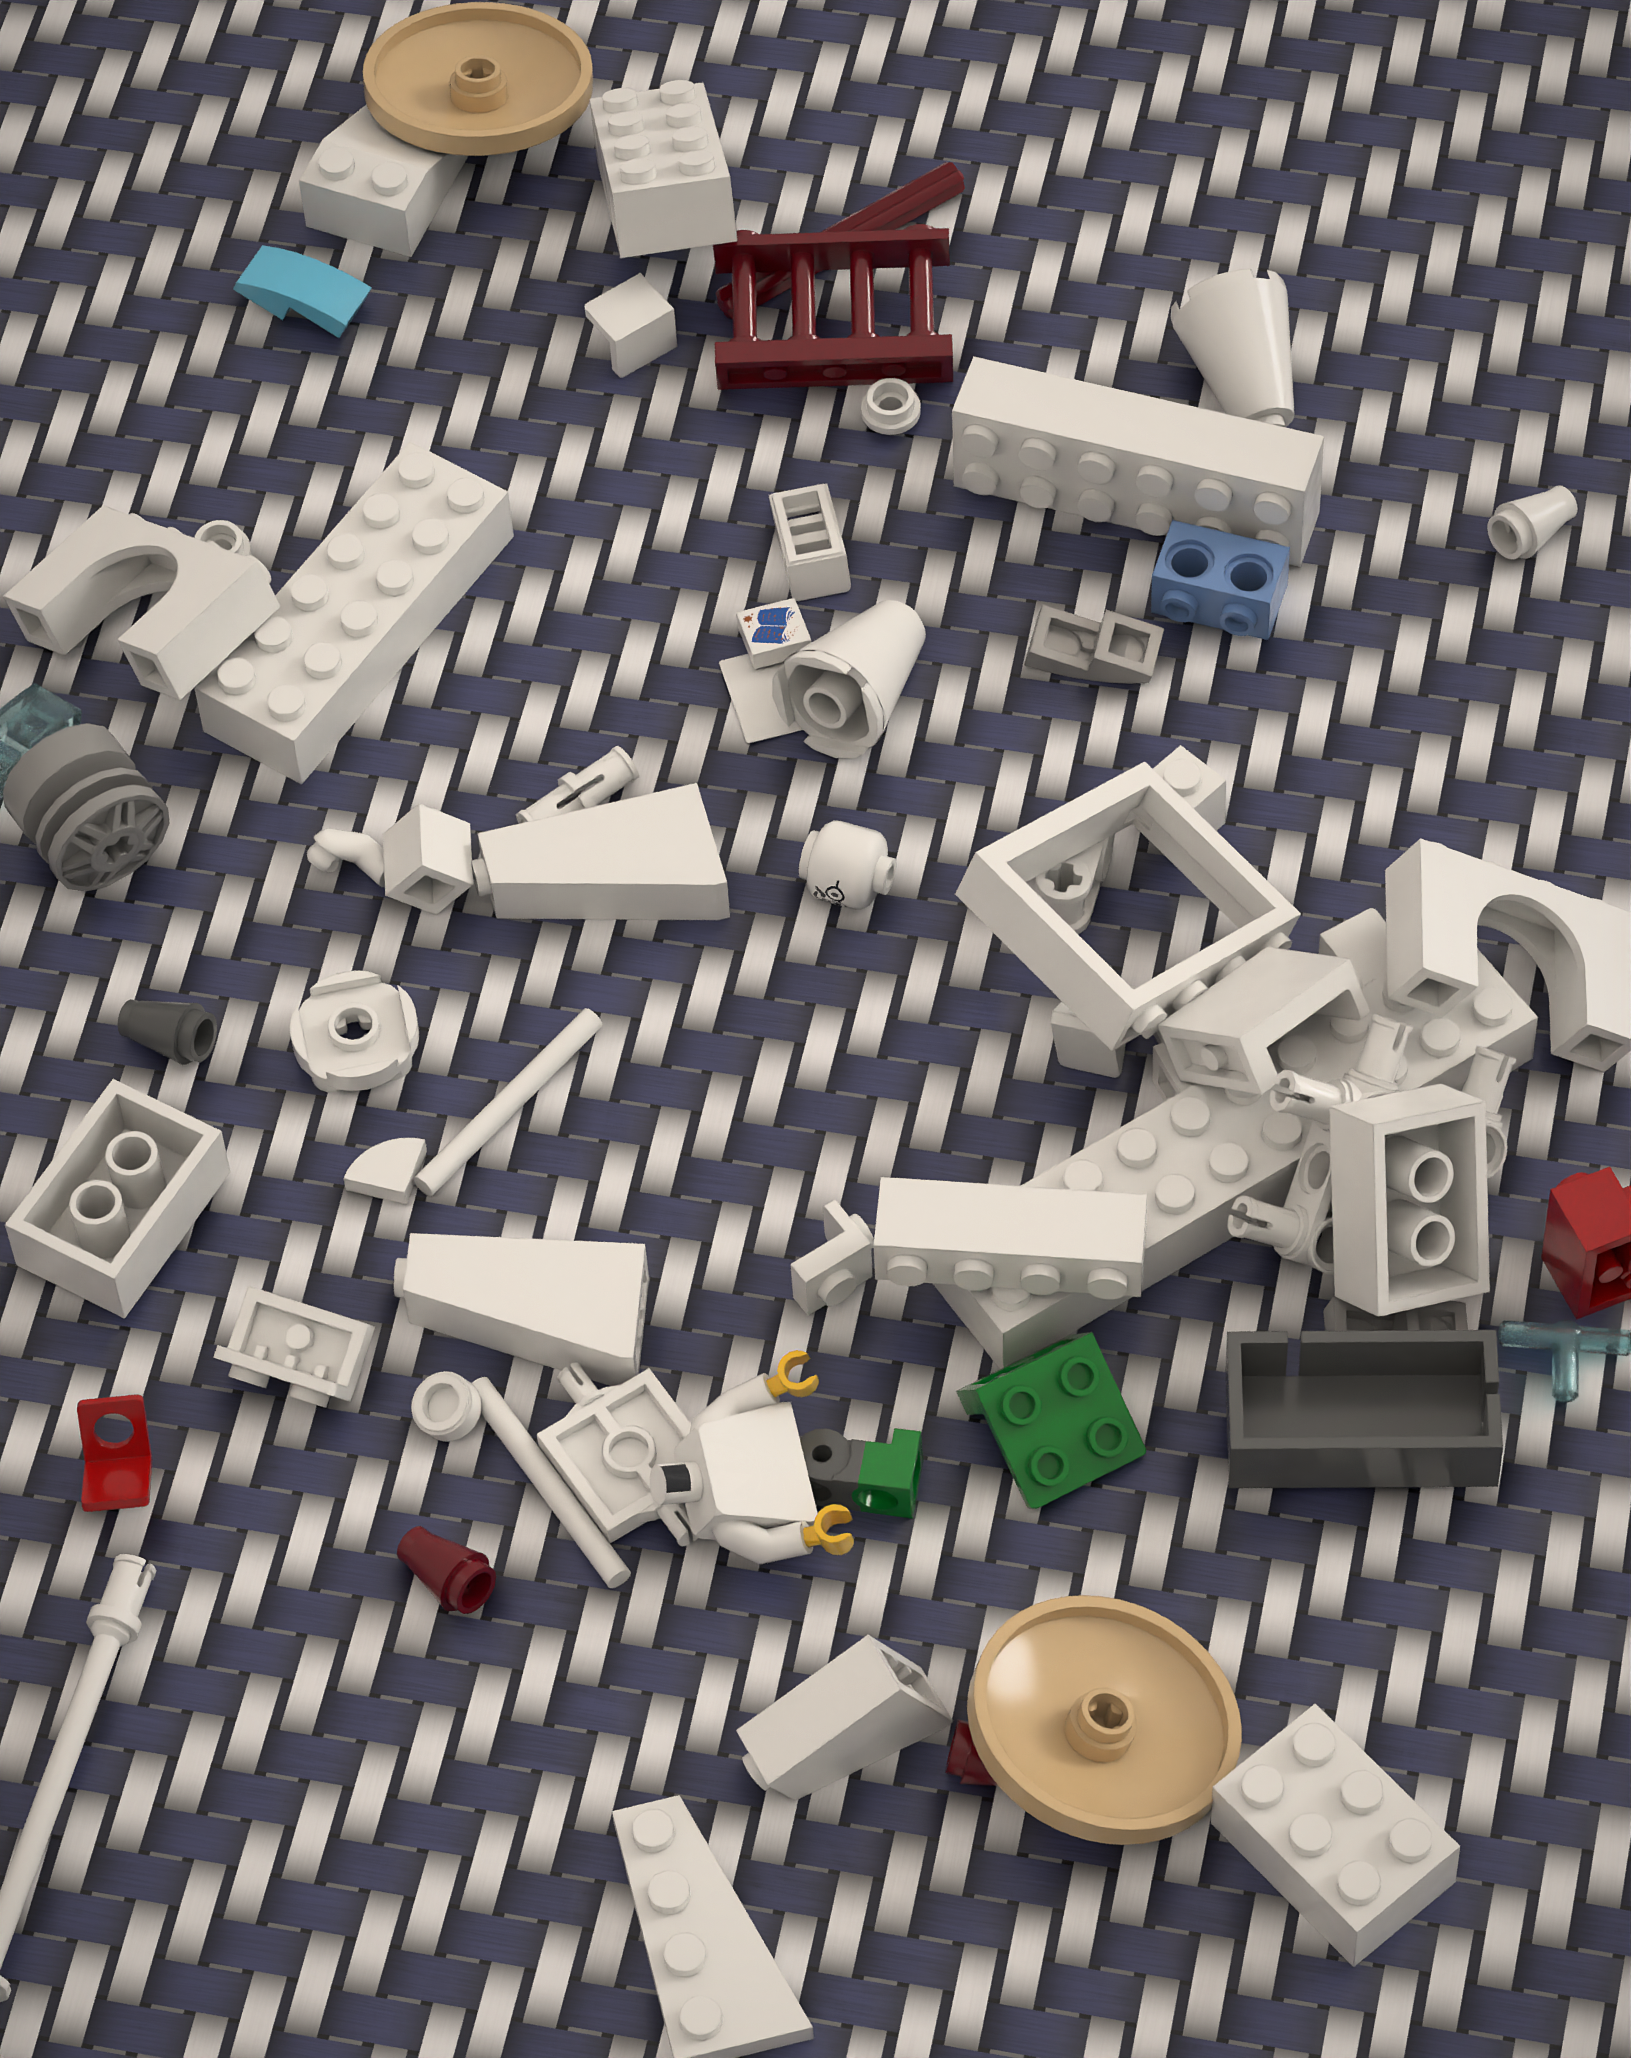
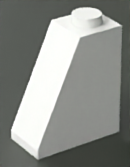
[736,1635,953,1801]

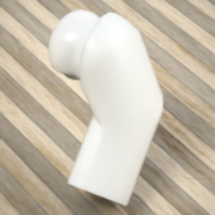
[307,828,385,887]

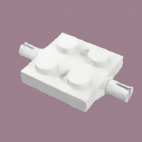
[537,1362,698,1546]

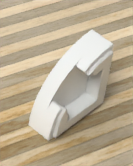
[343,1138,427,1204]

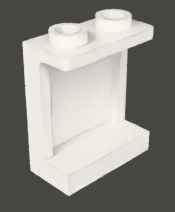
[1158,947,1370,1095]

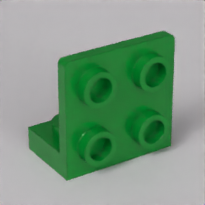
[956,1332,1146,1509]

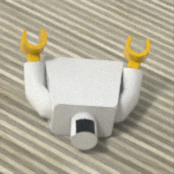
[650,1350,854,1564]

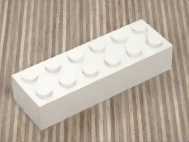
[952,356,1324,567]
[194,442,514,784]

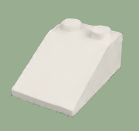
[299,104,468,257]

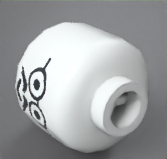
[799,820,896,910]

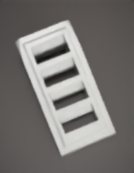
[769,484,851,601]

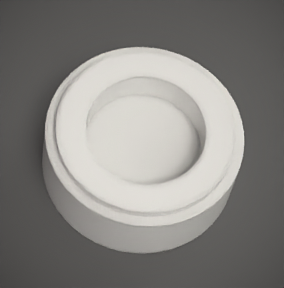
[411,1371,481,1442]

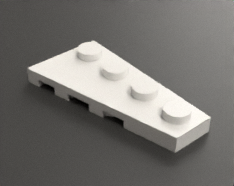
[612,1795,814,2058]

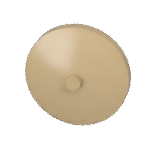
[363,2,593,156]
[967,1595,1242,1845]

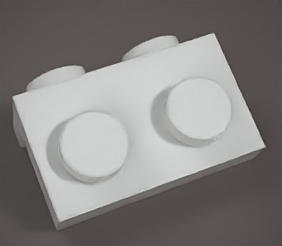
[213,1286,375,1408]

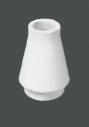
[1487,486,1578,559]

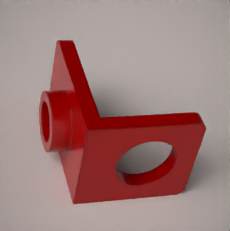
[77,1394,153,1512]

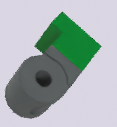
[800,1428,924,1519]

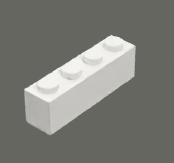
[874,1177,1147,1300]

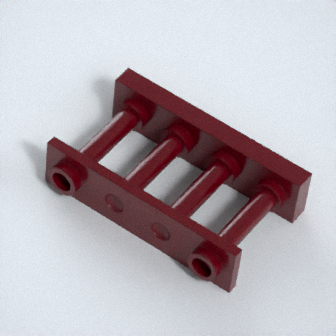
[713,224,953,390]

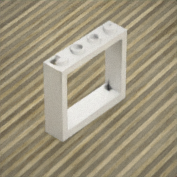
[955,762,1301,1051]

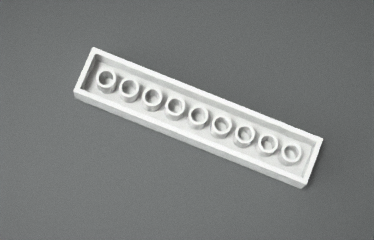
[933,948,1538,1369]

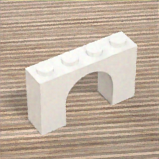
[3,505,281,700]
[1385,838,1631,1072]

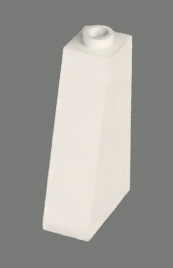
[472,783,730,920]
[394,1233,649,1386]

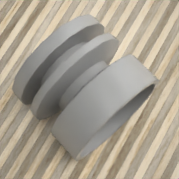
[3,723,170,892]

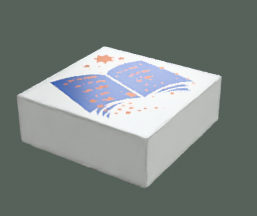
[736,598,812,669]

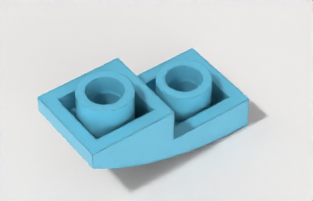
[233,245,372,338]

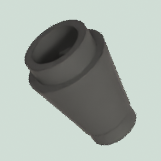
[118,999,217,1065]

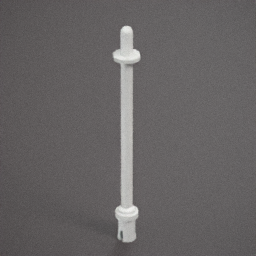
[0,1554,156,2002]

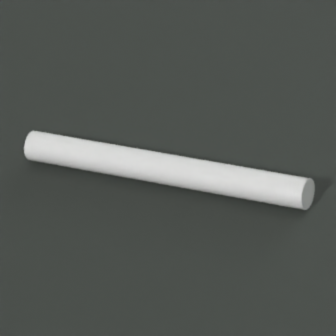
[413,1008,602,1196]
[472,1377,631,1588]

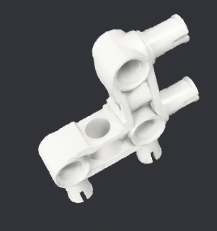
[1227,1014,1516,1275]

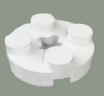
[290,971,419,1092]

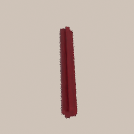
[716,162,965,319]

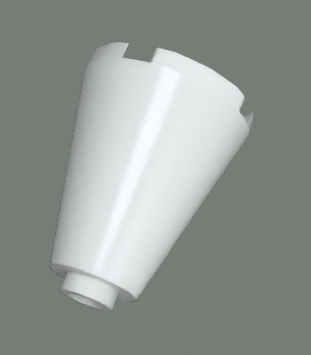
[1171,269,1294,427]
[772,600,926,759]

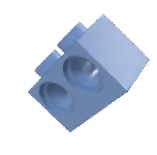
[1151,520,1290,640]

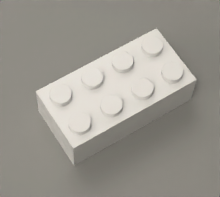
[589,80,737,258]

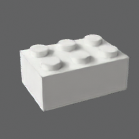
[5,1079,231,1319]
[1329,1084,1490,1317]
[1211,1704,1460,1967]

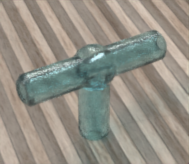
[1498,1319,1631,1402]

